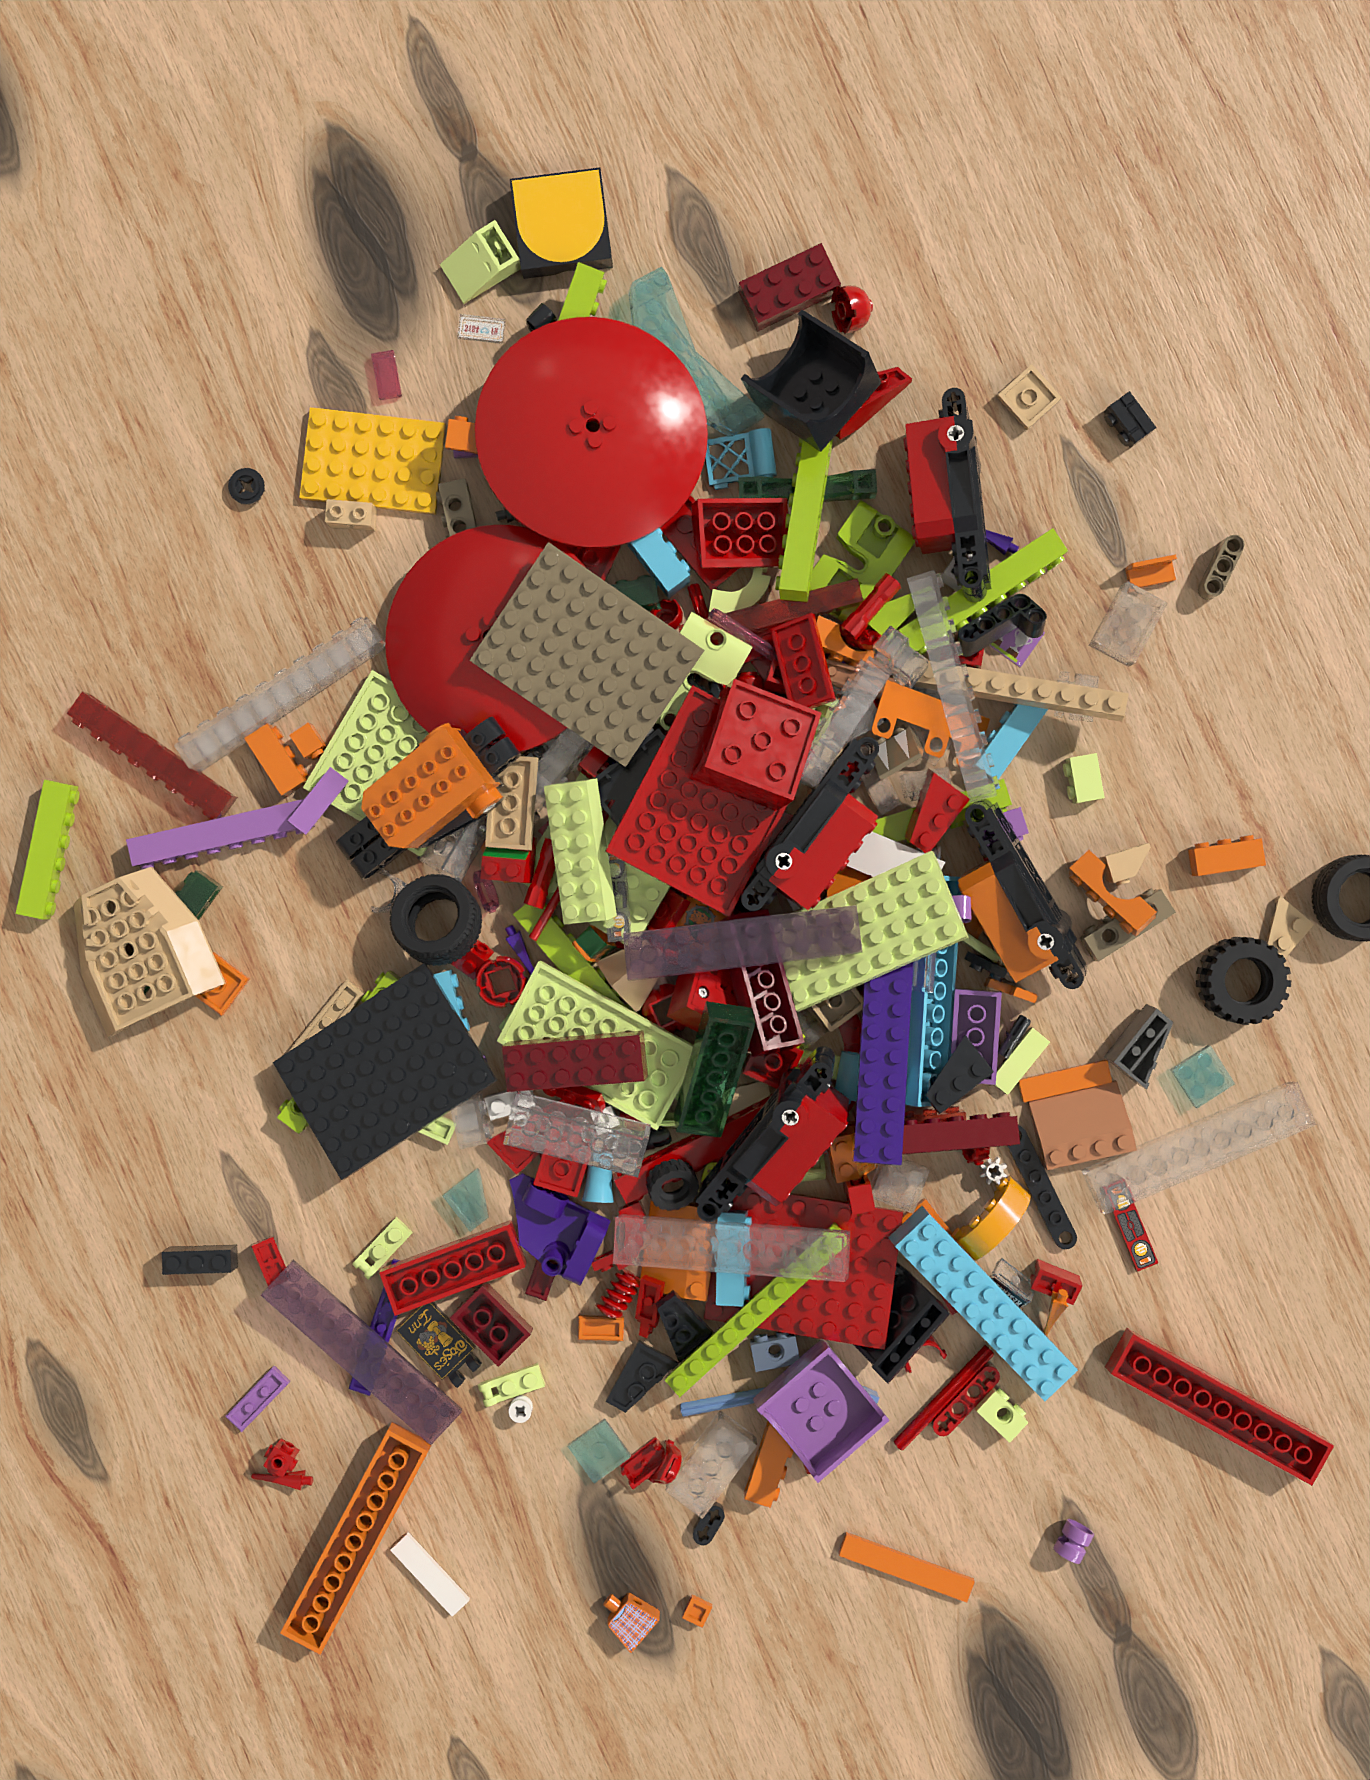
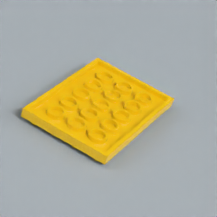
[299,407,446,515]

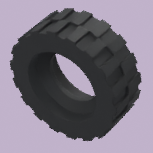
[646,1159,699,1211]

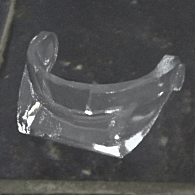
[371,869,407,913]

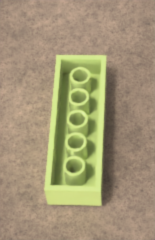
[544,778,617,924]

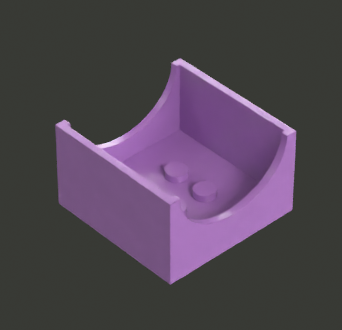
[753,1339,890,1483]

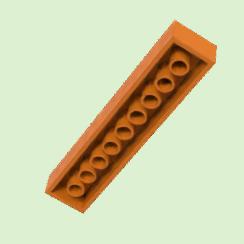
[280,1422,432,1655]

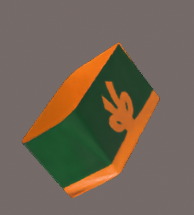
[572,925,617,962]

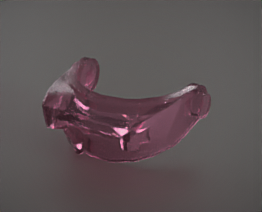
[473,870,499,914]

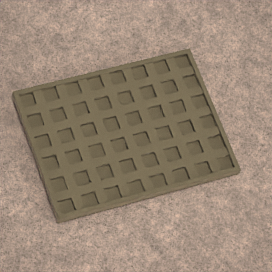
[470,542,705,767]

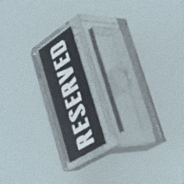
[990,1258,1036,1309]

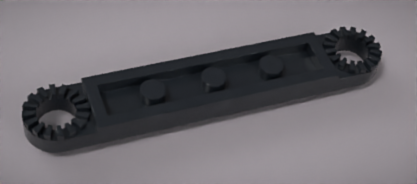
[1007,1125,1077,1249]

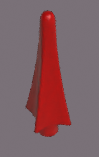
[251,1470,313,1491]

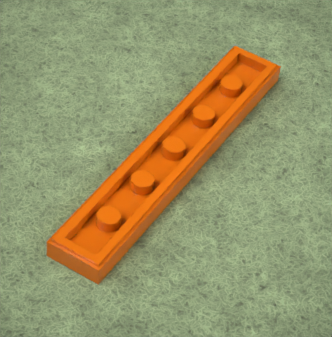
[838,1532,975,1603]

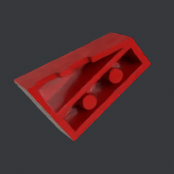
[905,768,970,853]

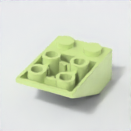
[440,220,521,304]

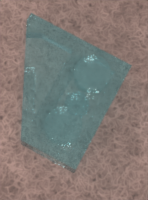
[443,1168,489,1232]

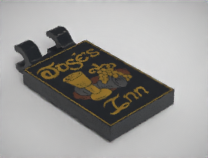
[395,1302,482,1388]

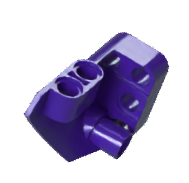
[509,1173,611,1286]

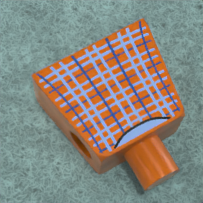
[603,1593,660,1653]

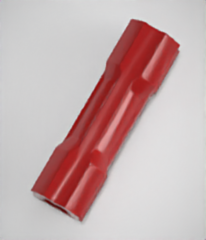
[841,573,901,640]
[523,838,555,910]

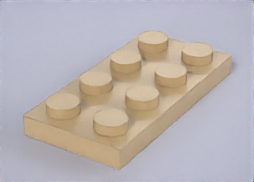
[485,756,538,850]

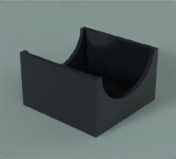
[741,309,882,452]

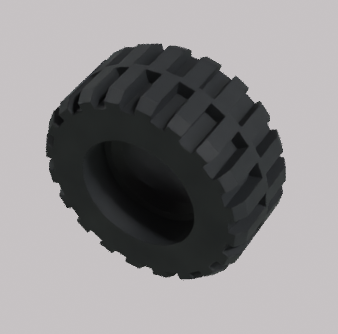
[1196,937,1292,1025]

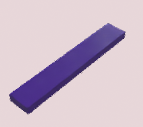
[348,1259,400,1396]

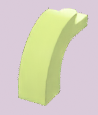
[708,567,771,617]

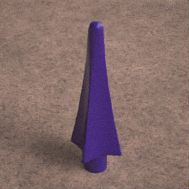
[986,530,1019,555]
[505,924,534,975]

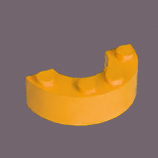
[950,1175,1031,1261]

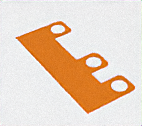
[872,680,990,769]

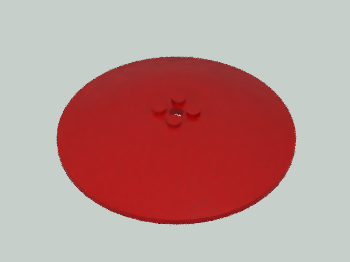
[475,317,708,549]
[385,524,586,752]

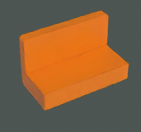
[1125,554,1177,590]

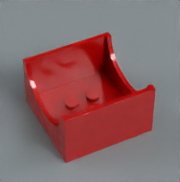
[692,679,821,810]

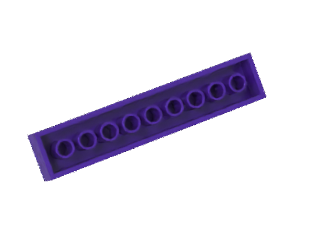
[853,962,913,1166]

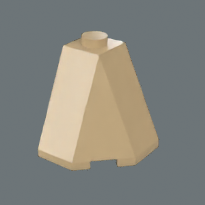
[597,939,666,1013]

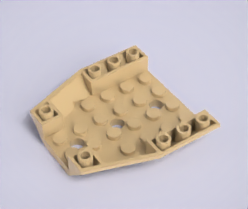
[74,867,226,1037]

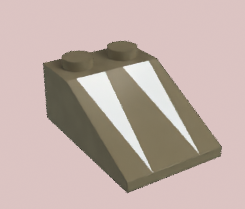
[873,724,924,781]

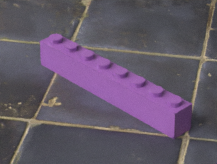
[126,799,315,870]

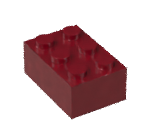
[450,1282,533,1367]

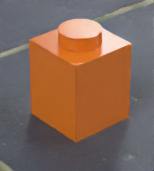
[289,723,327,760]

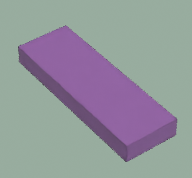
[287,767,349,835]
[225,1365,290,1432]

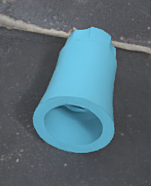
[582,1153,614,1203]

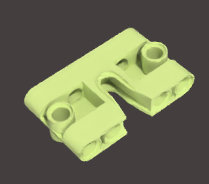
[656,612,752,730]

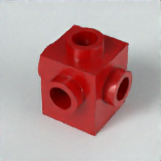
[263,1438,300,1478]

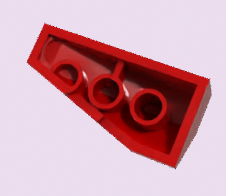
[835,367,912,440]

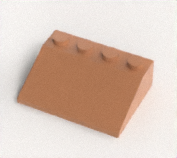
[1028,1080,1137,1170]

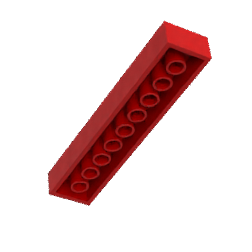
[1105,1328,1334,1486]

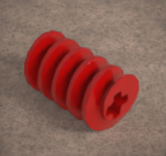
[595,1268,640,1319]

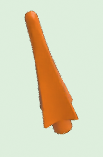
[1043,1289,1068,1336]

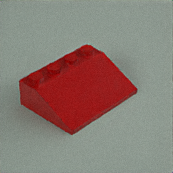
[692,498,788,568]

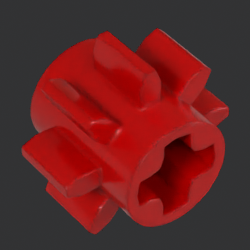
[962,1147,990,1166]

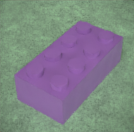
[951,988,1002,1085]

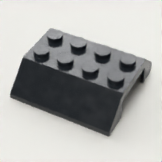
[854,1262,950,1384]

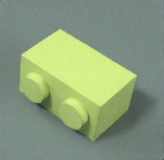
[1063,753,1105,804]

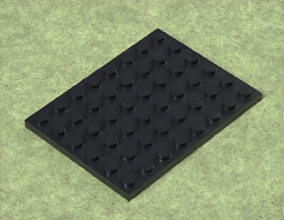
[273,963,497,1180]

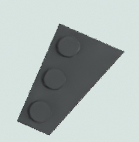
[1104,1004,1173,1090]

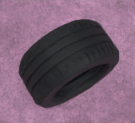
[1311,854,1370,942]
[389,874,482,966]

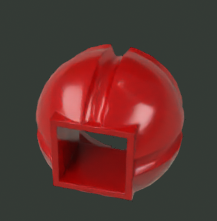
[475,956,528,1008]
[641,984,687,1034]

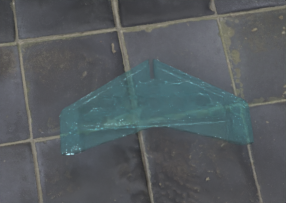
[628,267,764,436]

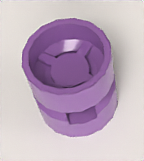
[1053,1519,1094,1564]

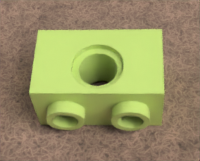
[975,1388,1028,1443]

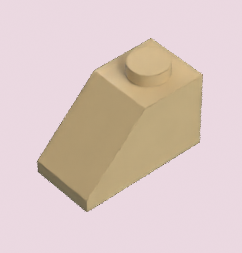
[1101,843,1151,886]

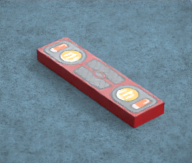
[1102,1178,1159,1271]

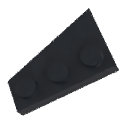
[924,1035,994,1114]
[655,1290,714,1363]
[606,1340,679,1413]

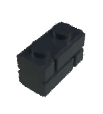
[1104,391,1157,448]

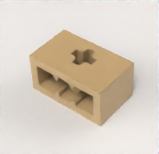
[325,499,377,531]

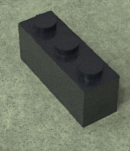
[162,1244,238,1275]

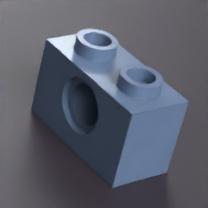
[750,1331,800,1372]

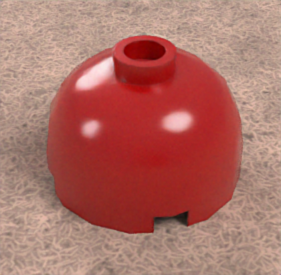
[831,285,873,334]

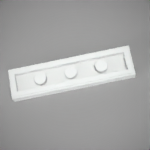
[390,1532,470,1616]

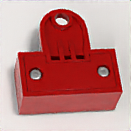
[667,950,750,1055]

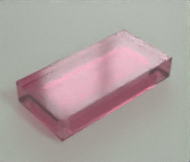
[371,350,403,401]

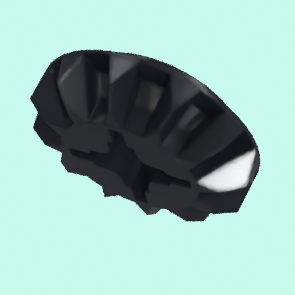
[228,468,265,505]

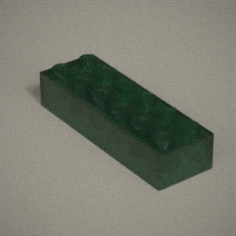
[674,1001,756,1138]

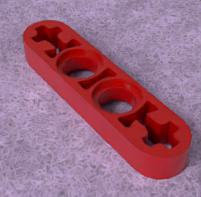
[931,1364,1000,1437]

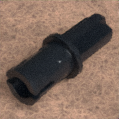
[998,1015,1031,1059]

